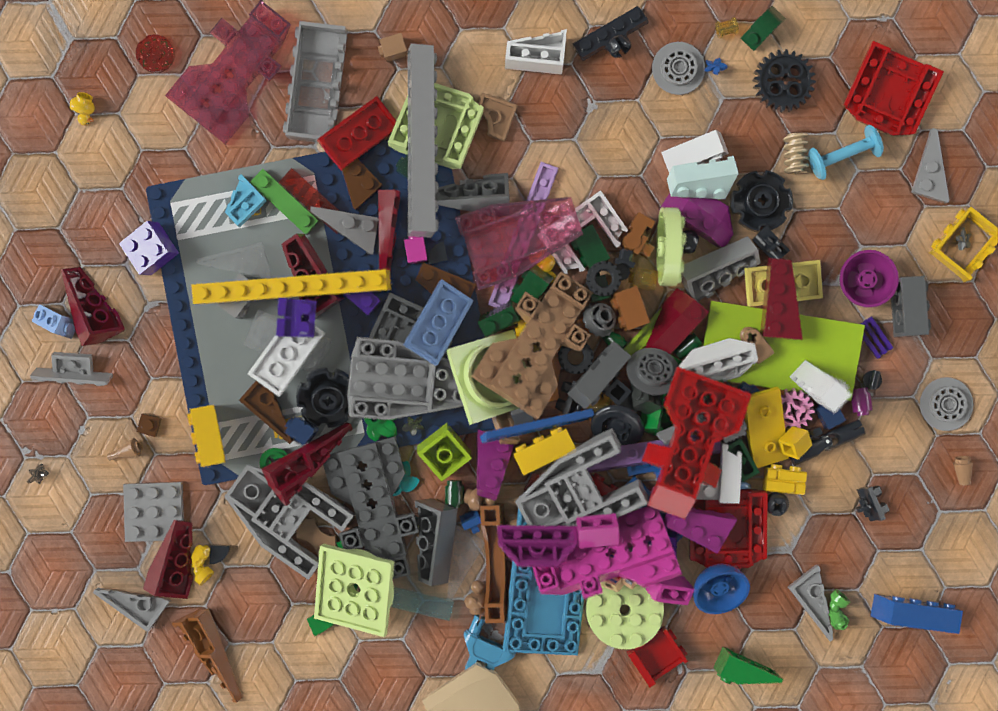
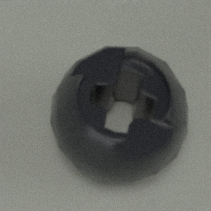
[682,230,699,254]
[767,492,789,516]

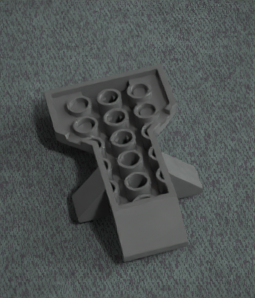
[323,436,419,579]

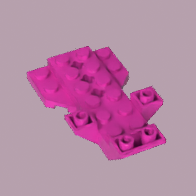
[533,506,682,599]

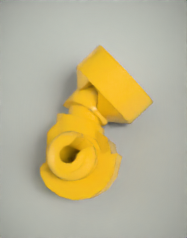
[191,545,214,586]

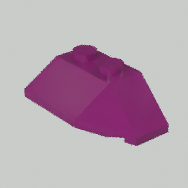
[659,193,734,249]
[497,525,578,567]

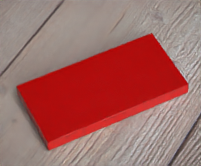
[317,96,396,171]

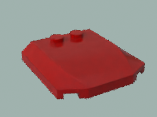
[843,41,944,136]
[689,489,768,568]

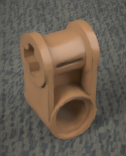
[740,327,774,365]

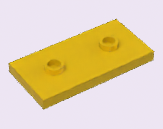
[745,386,789,468]

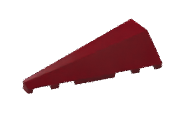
[378,190,401,272]
[262,422,353,506]

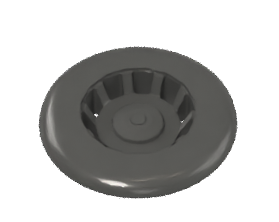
[627,348,679,395]

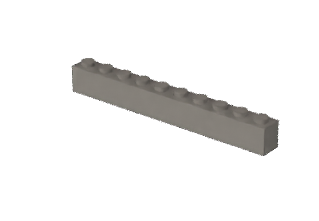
[407,43,438,237]

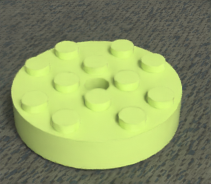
[656,207,686,286]
[585,584,664,649]

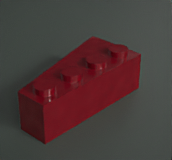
[281,233,345,317]
[760,258,803,340]

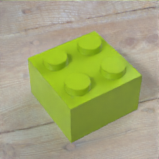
[417,423,472,481]

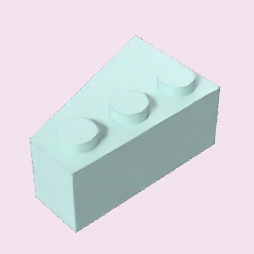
[667,156,739,199]

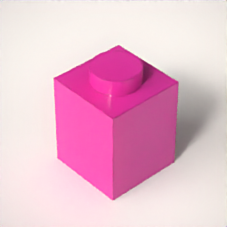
[404,236,428,264]

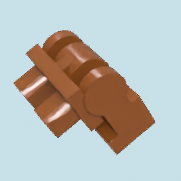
[622,212,655,258]

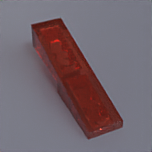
[279,168,340,234]

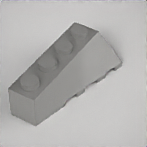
[681,236,761,304]

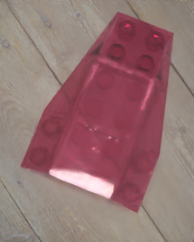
[455,197,583,290]

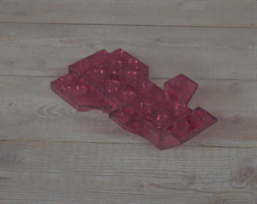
[165,0,291,145]

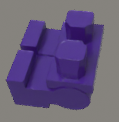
[276,297,317,338]

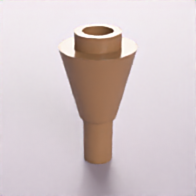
[107,438,143,461]

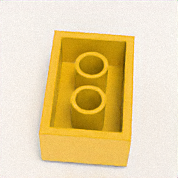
[187,404,226,467]
[513,426,575,476]

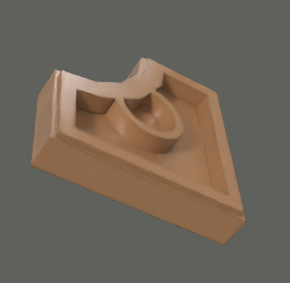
[478,93,518,142]

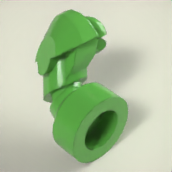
[828,589,850,630]

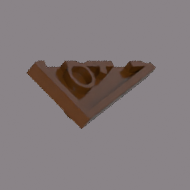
[239,381,294,444]

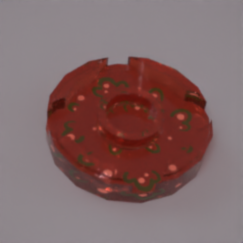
[136,34,175,73]

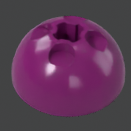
[839,250,899,307]

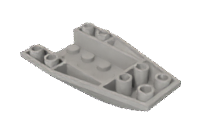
[348,337,463,420]

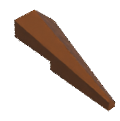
[172,609,243,703]

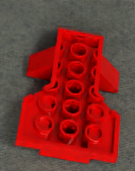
[642,367,752,519]

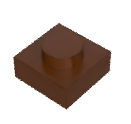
[136,413,162,437]

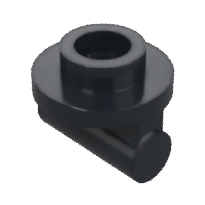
[862,370,882,391]

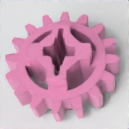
[781,388,814,428]

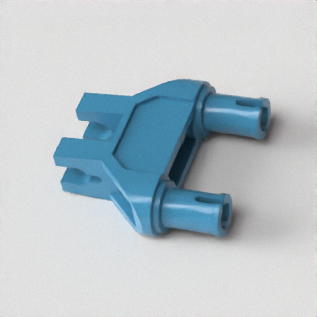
[464,615,516,670]

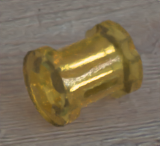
[715,17,739,39]

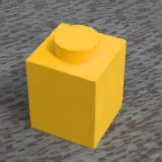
[779,426,812,460]

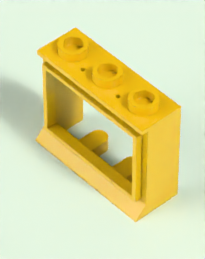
[929,207,998,282]

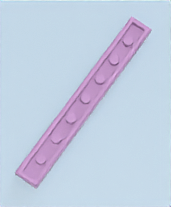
[488,162,559,308]

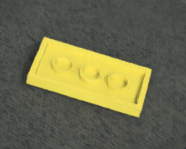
[744,260,823,307]

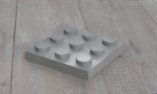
[123,482,184,542]

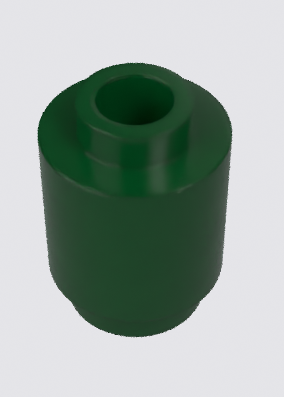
[445,480,464,508]

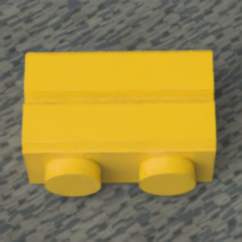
[762,464,807,495]

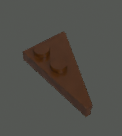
[342,159,383,210]

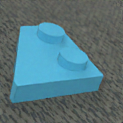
[225,174,267,228]

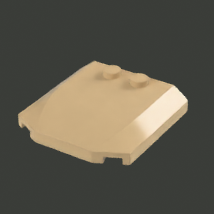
[422,662,520,711]

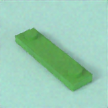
[250,168,319,235]

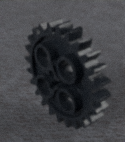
[752,49,816,113]

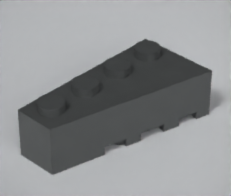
[415,498,458,587]

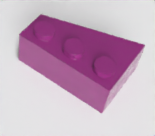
[476,430,514,501]
[663,507,737,554]

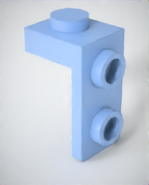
[32,305,75,339]

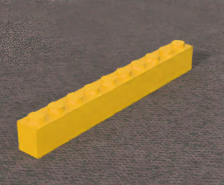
[191,270,391,305]

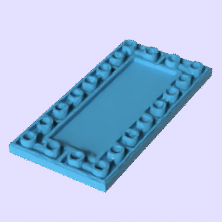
[503,496,584,656]

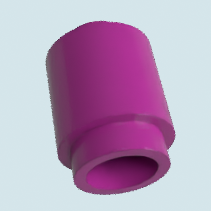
[851,388,873,416]

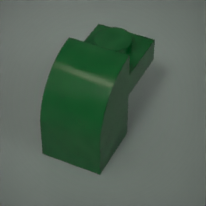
[741,6,786,51]

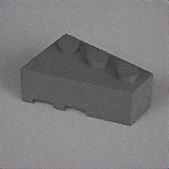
[567,341,631,409]

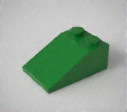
[713,647,783,685]

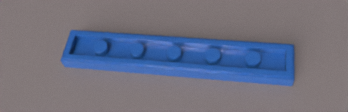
[480,408,594,443]

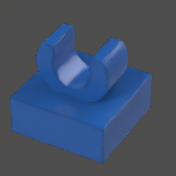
[459,511,481,534]

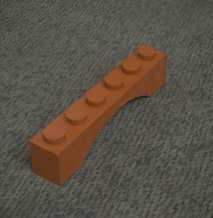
[480,503,508,623]

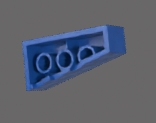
[871,594,963,634]

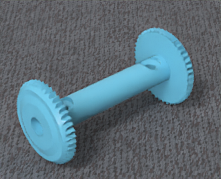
[808,125,884,180]

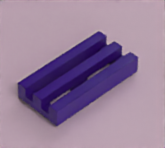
[860,316,894,359]

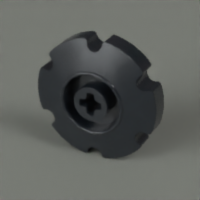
[730,170,793,232]
[296,367,350,428]

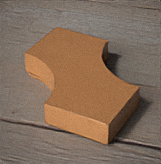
[296,518,337,557]

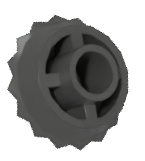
[582,302,616,337]

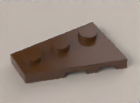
[416,262,476,298]

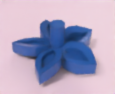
[705,58,728,75]

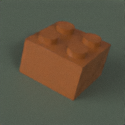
[610,286,650,332]

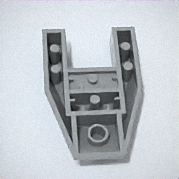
[515,429,648,526]
[224,464,355,580]

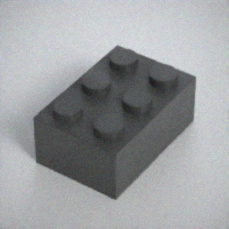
[891,276,931,337]

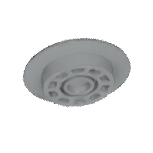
[652,42,705,95]
[920,377,973,431]

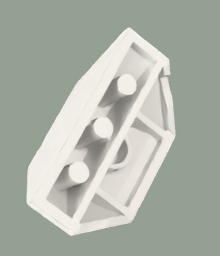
[679,338,758,381]

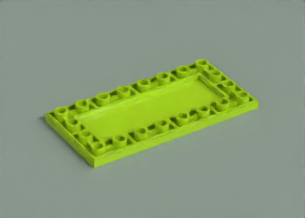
[703,301,865,401]

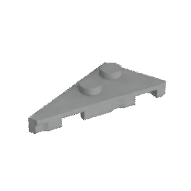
[310,206,378,255]
[93,588,171,632]

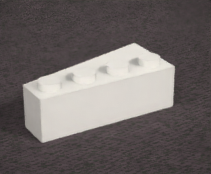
[790,360,851,412]

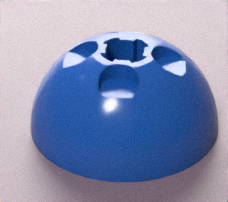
[693,564,750,614]

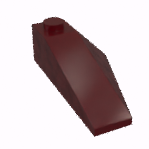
[61,267,125,346]
[143,520,193,599]

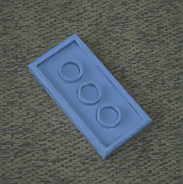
[403,280,474,366]

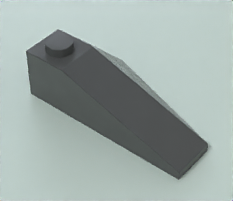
[435,173,510,216]

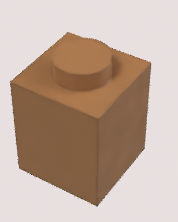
[377,33,407,62]

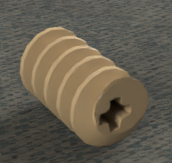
[783,133,809,174]

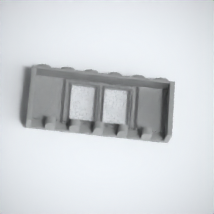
[283,21,348,143]

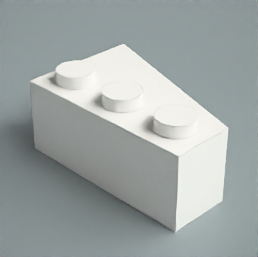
[505,29,567,75]
[661,130,729,173]

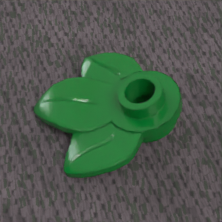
[364,418,397,442]

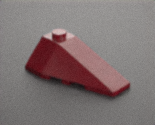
[645,288,709,354]

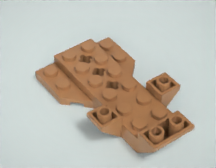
[471,272,593,419]

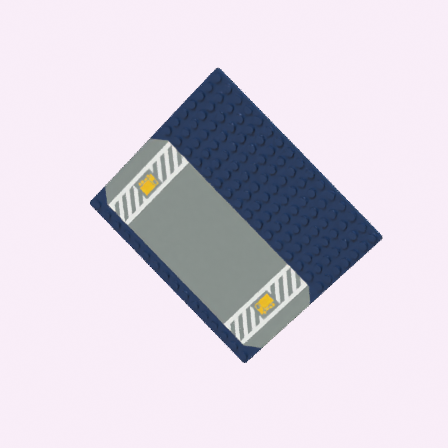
[146,139,495,485]

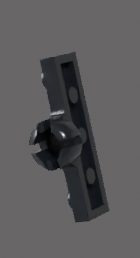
[573,6,648,61]

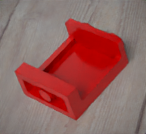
[626,626,688,688]

